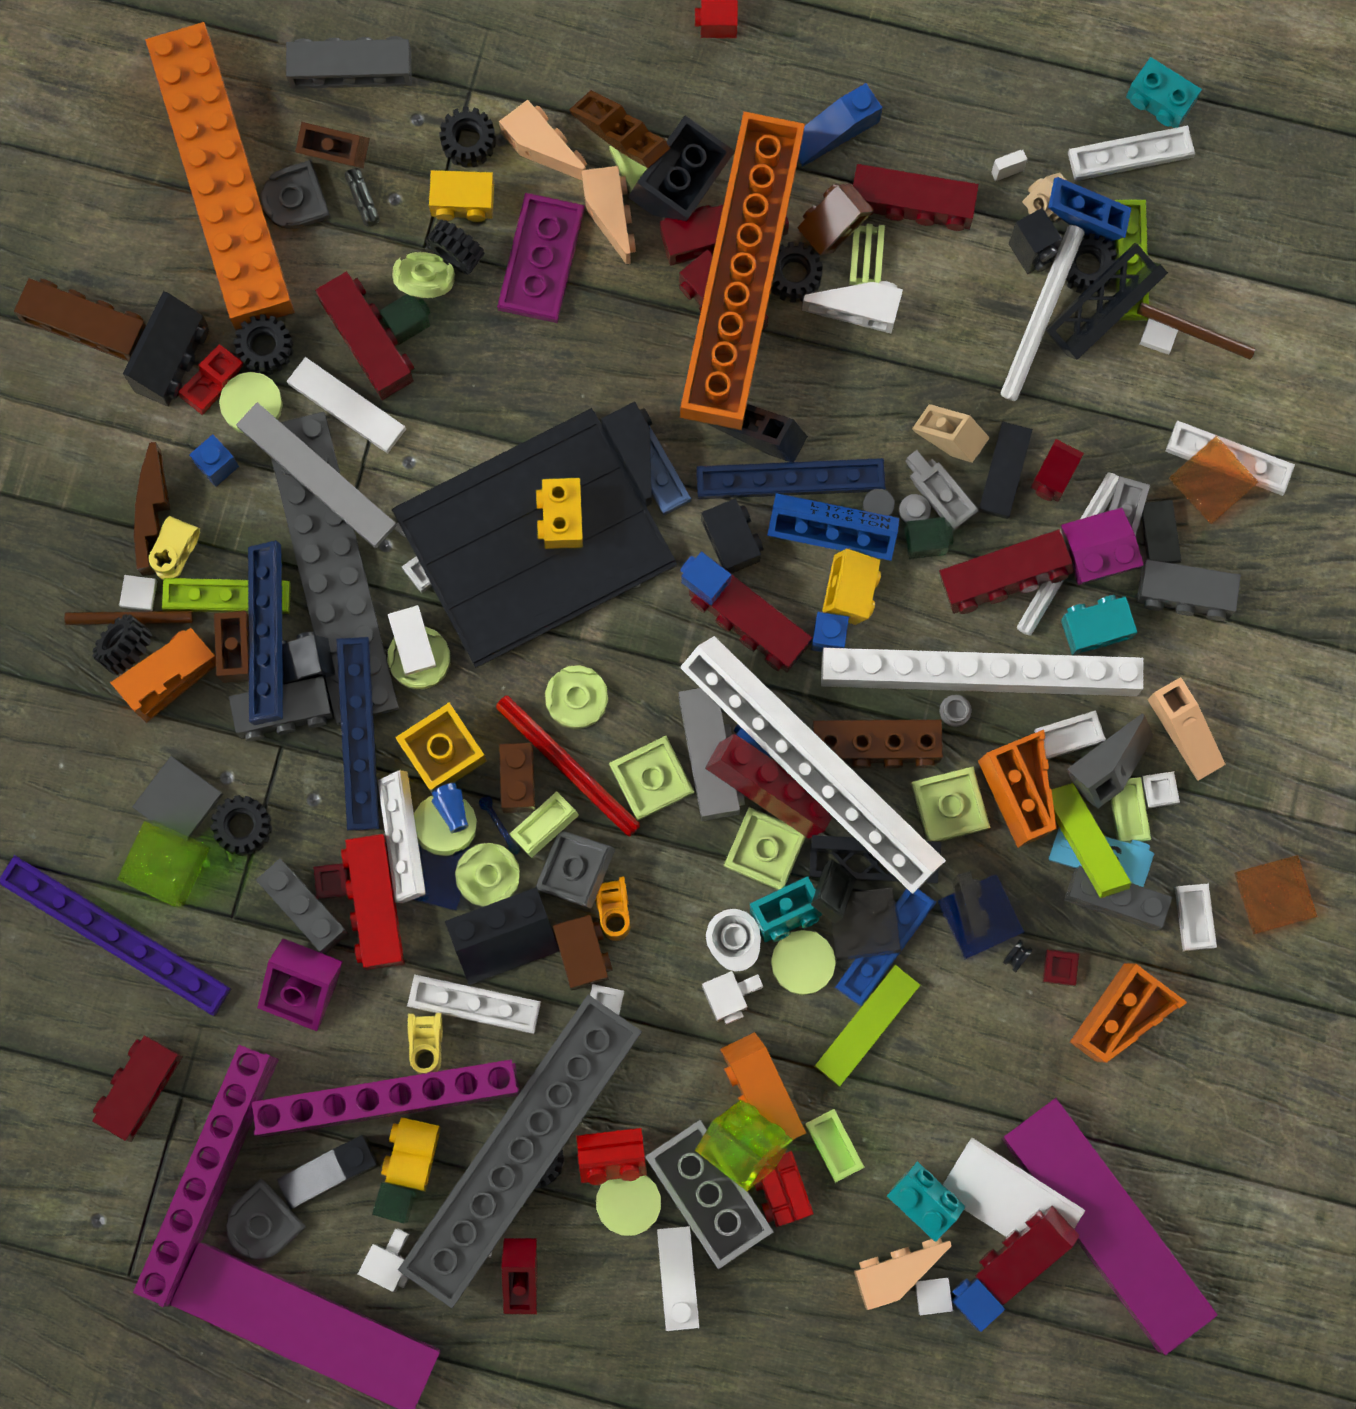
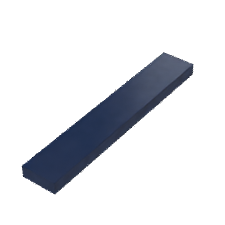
[696,458,886,499]
[248,540,283,725]
[336,637,380,831]

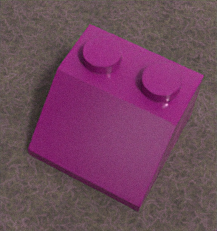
[1060,508,1144,586]
[257,938,343,1031]

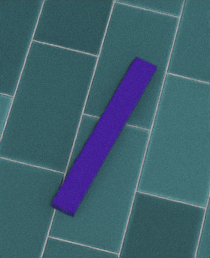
[0,855,232,1017]

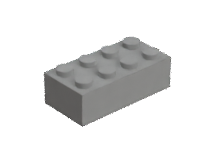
[645,1120,773,1269]

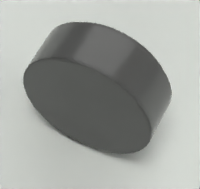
[863,489,895,516]

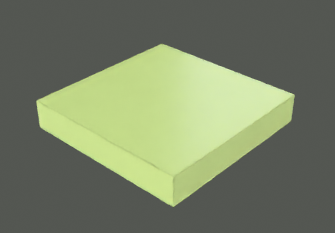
[609,736,694,821]
[911,766,991,842]
[724,807,806,890]

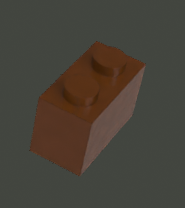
[295,122,370,168]
[797,183,874,255]
[214,611,249,683]
[499,743,535,813]
[553,915,613,990]

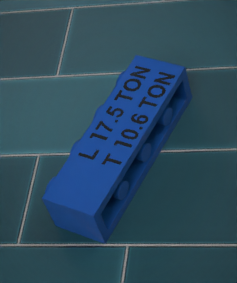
[767,493,899,561]

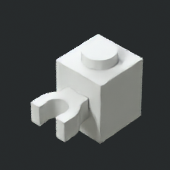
[702,971,763,1024]
[358,1228,410,1292]

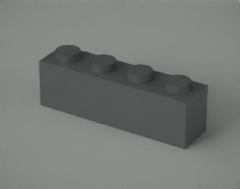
[286,36,412,89]

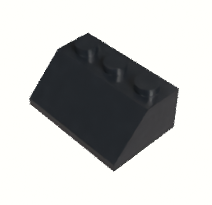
[628,115,735,221]
[123,291,209,407]
[445,887,560,985]

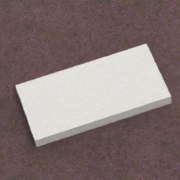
[943,1138,1085,1237]

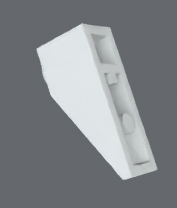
[802,281,903,334]
[657,1226,699,1331]

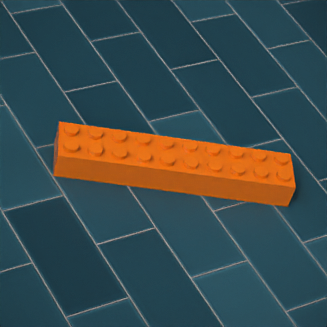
[145,22,295,330]
[680,112,805,430]

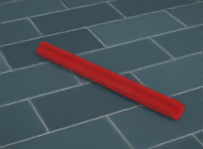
[496,695,640,836]

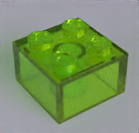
[117,820,211,907]
[695,1100,793,1191]

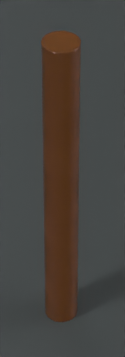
[1137,302,1255,360]
[64,611,193,625]

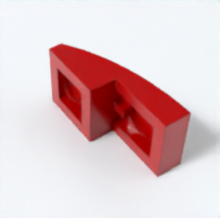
[178,344,243,416]

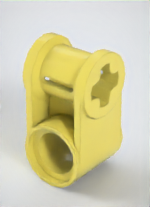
[149,516,200,580]
[408,1013,443,1074]

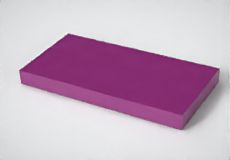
[497,193,585,323]

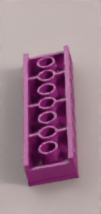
[133,1045,279,1307]
[252,1059,521,1137]
[1001,1098,1218,1355]
[170,1243,441,1409]

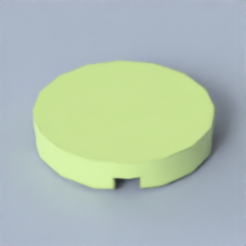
[392,252,455,298]
[219,372,283,433]
[387,626,451,689]
[545,665,608,729]
[414,795,477,856]
[455,843,520,907]
[771,930,836,995]
[596,1176,661,1236]

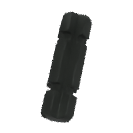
[344,167,380,227]

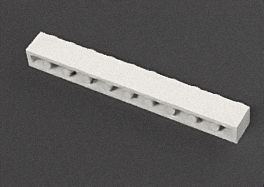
[680,636,946,894]
[821,648,1143,696]

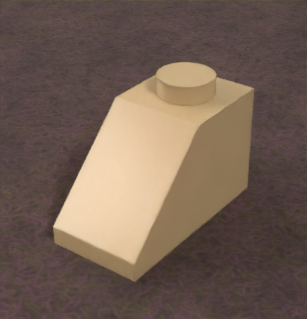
[912,404,989,463]

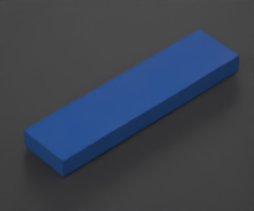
[835,889,936,1007]

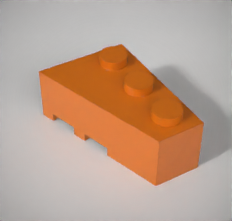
[110,628,216,723]
[978,729,1056,848]
[1070,963,1187,1063]
[720,1032,806,1151]

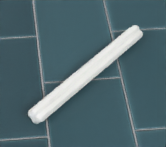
[1001,225,1084,401]
[1017,472,1119,636]

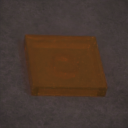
[1168,436,1258,524]
[1234,855,1317,935]

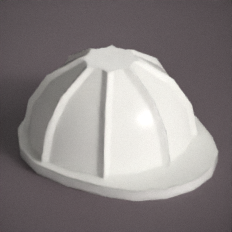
[706,909,761,971]

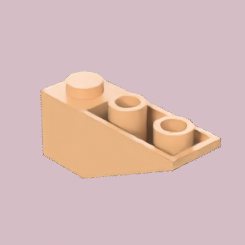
[499,100,587,180]
[581,166,636,264]
[1148,677,1226,781]
[854,1237,952,1310]

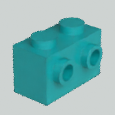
[1126,57,1202,128]
[1061,595,1137,656]
[750,876,822,943]
[887,1161,966,1242]

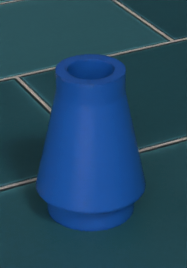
[431,783,469,833]

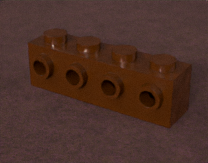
[14,278,146,362]
[812,720,943,769]

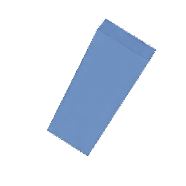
[649,426,691,515]

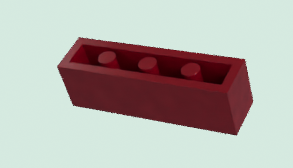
[853,164,979,231]
[660,203,789,266]
[315,271,415,400]
[939,529,1073,614]
[689,560,812,673]
[705,734,833,839]

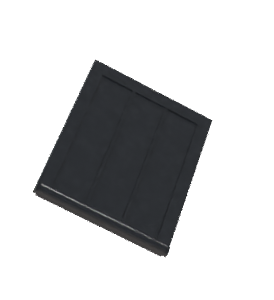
[391,408,677,668]

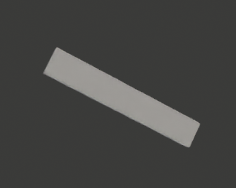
[236,402,397,548]

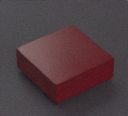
[313,863,348,900]
[1042,949,1079,987]

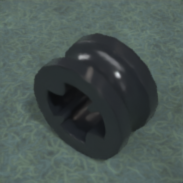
[1002,940,1033,972]

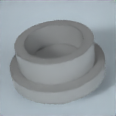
[899,494,931,526]
[939,695,972,727]

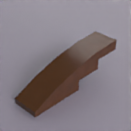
[569,90,670,168]
[134,442,171,576]

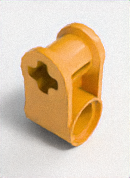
[595,876,630,941]

